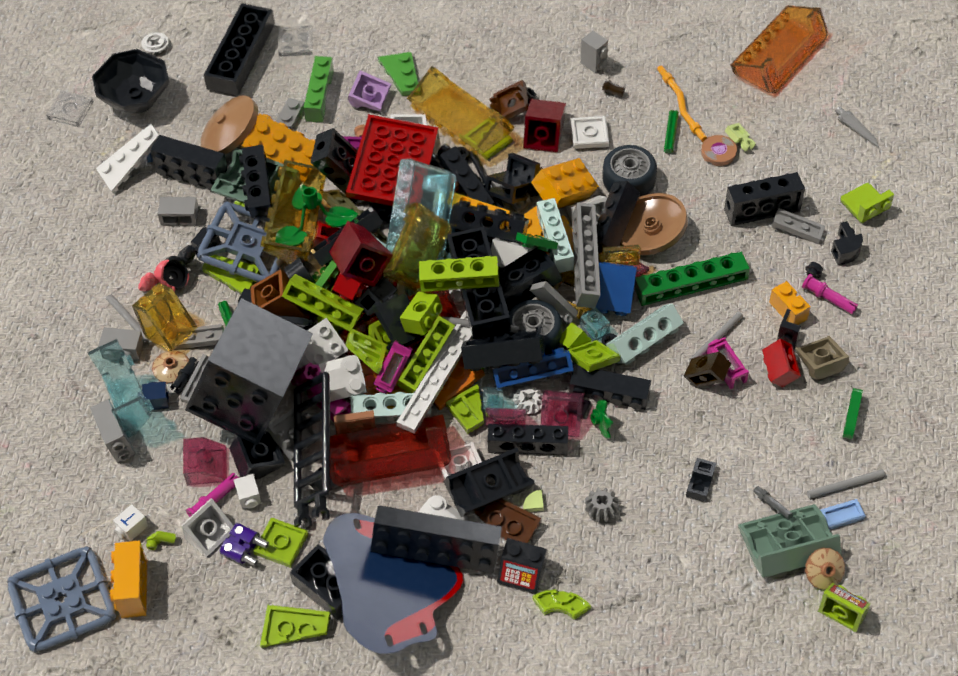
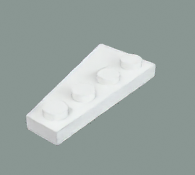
[96,124,160,194]

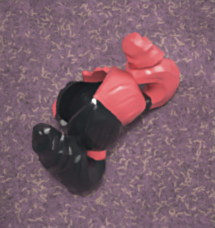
[138,245,196,292]

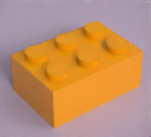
[531,158,599,209]
[110,541,148,618]

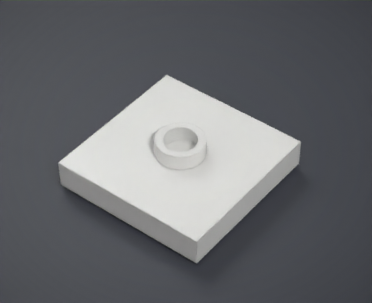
[570,116,609,149]

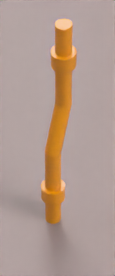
[657,65,707,142]

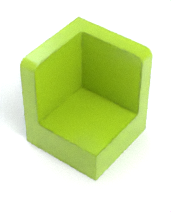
[559,322,592,349]

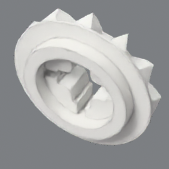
[141,32,169,55]
[513,386,544,414]

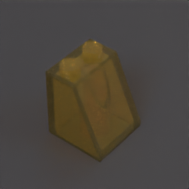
[132,283,198,351]

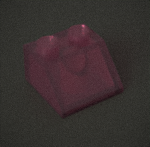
[540,390,584,437]
[183,437,227,485]

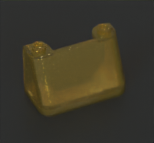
[382,202,452,292]

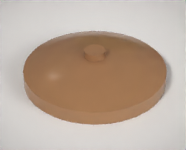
[201,95,258,154]
[620,193,688,255]

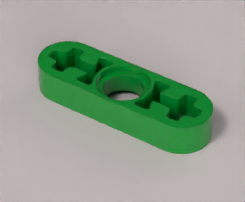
[842,388,863,440]

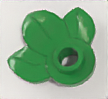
[590,400,613,439]

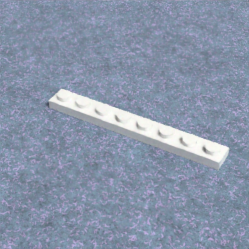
[397,311,473,434]

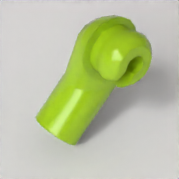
[146,531,176,550]

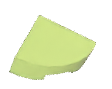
[523,490,544,512]

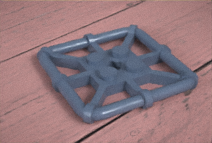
[196,202,294,282]
[7,546,117,652]

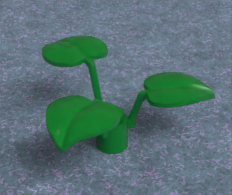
[275,184,358,247]

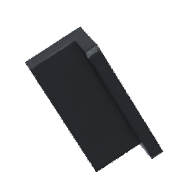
[777,309,801,352]

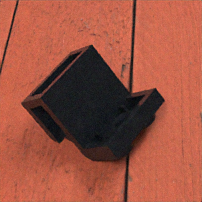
[485,153,541,204]

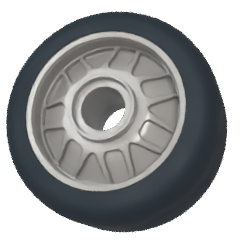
[602,145,657,197]
[505,300,562,355]

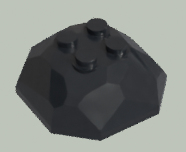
[92,49,169,113]

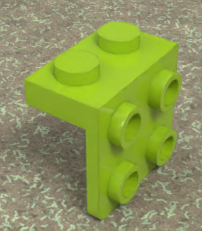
[840,183,894,223]

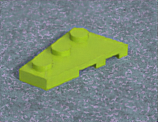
[202,255,260,294]
[260,605,331,648]

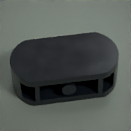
[284,257,321,284]

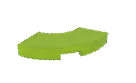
[532,589,591,620]

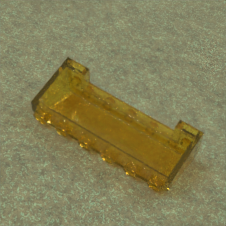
[407,66,515,156]
[260,160,326,265]

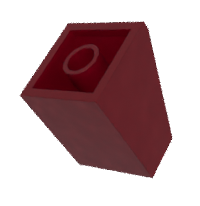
[523,99,566,152]
[330,221,393,287]

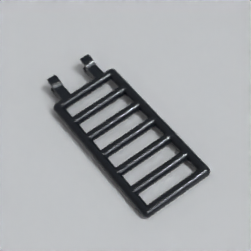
[294,372,330,528]

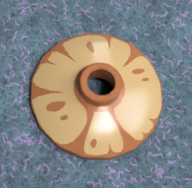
[152,351,189,384]
[805,548,845,589]

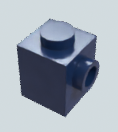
[139,382,169,411]

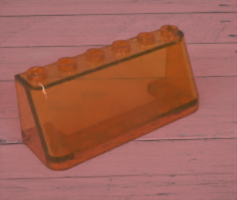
[730,5,828,94]

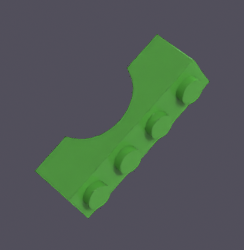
[304,56,334,123]

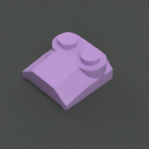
[347,70,392,111]

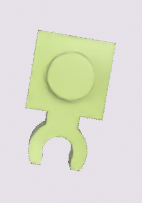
[725,123,756,151]

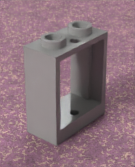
[90,399,135,463]

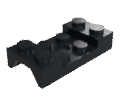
[310,207,383,267]
[443,448,535,517]

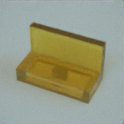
[598,245,641,265]

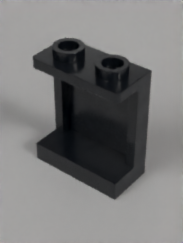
[368,293,428,351]

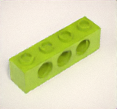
[419,256,499,292]
[282,274,364,331]
[397,315,455,393]

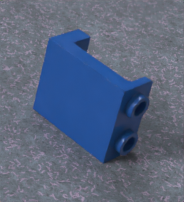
[594,262,637,316]

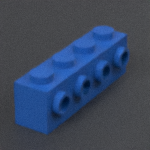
[492,348,574,388]

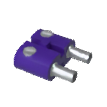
[220,523,269,566]

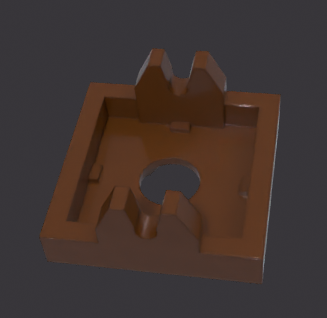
[489,80,528,124]

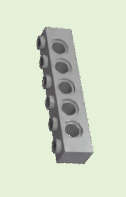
[572,202,600,308]

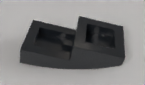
[686,458,716,502]

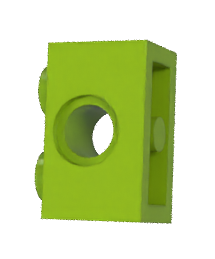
[400,291,443,335]

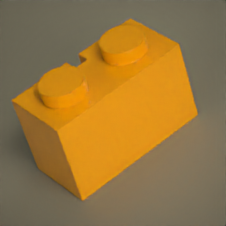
[769,281,811,325]

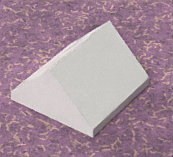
[181,499,234,557]

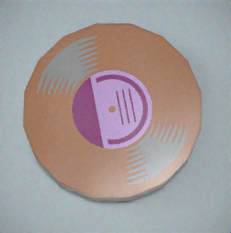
[701,135,737,166]

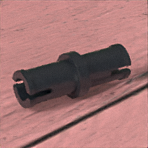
[170,357,199,394]

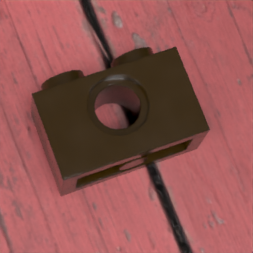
[684,351,732,388]

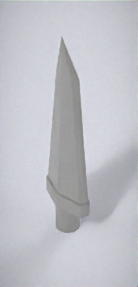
[835,106,879,148]

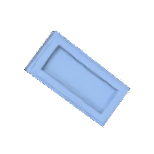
[820,499,865,530]

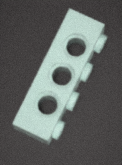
[537,198,574,273]
[606,303,684,365]
[351,392,431,425]

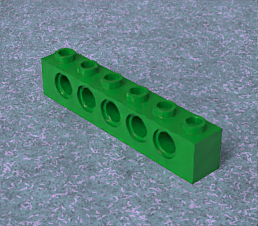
[634,251,750,306]

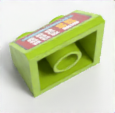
[818,583,871,632]

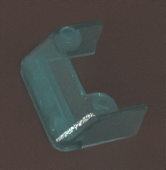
[87,339,154,438]

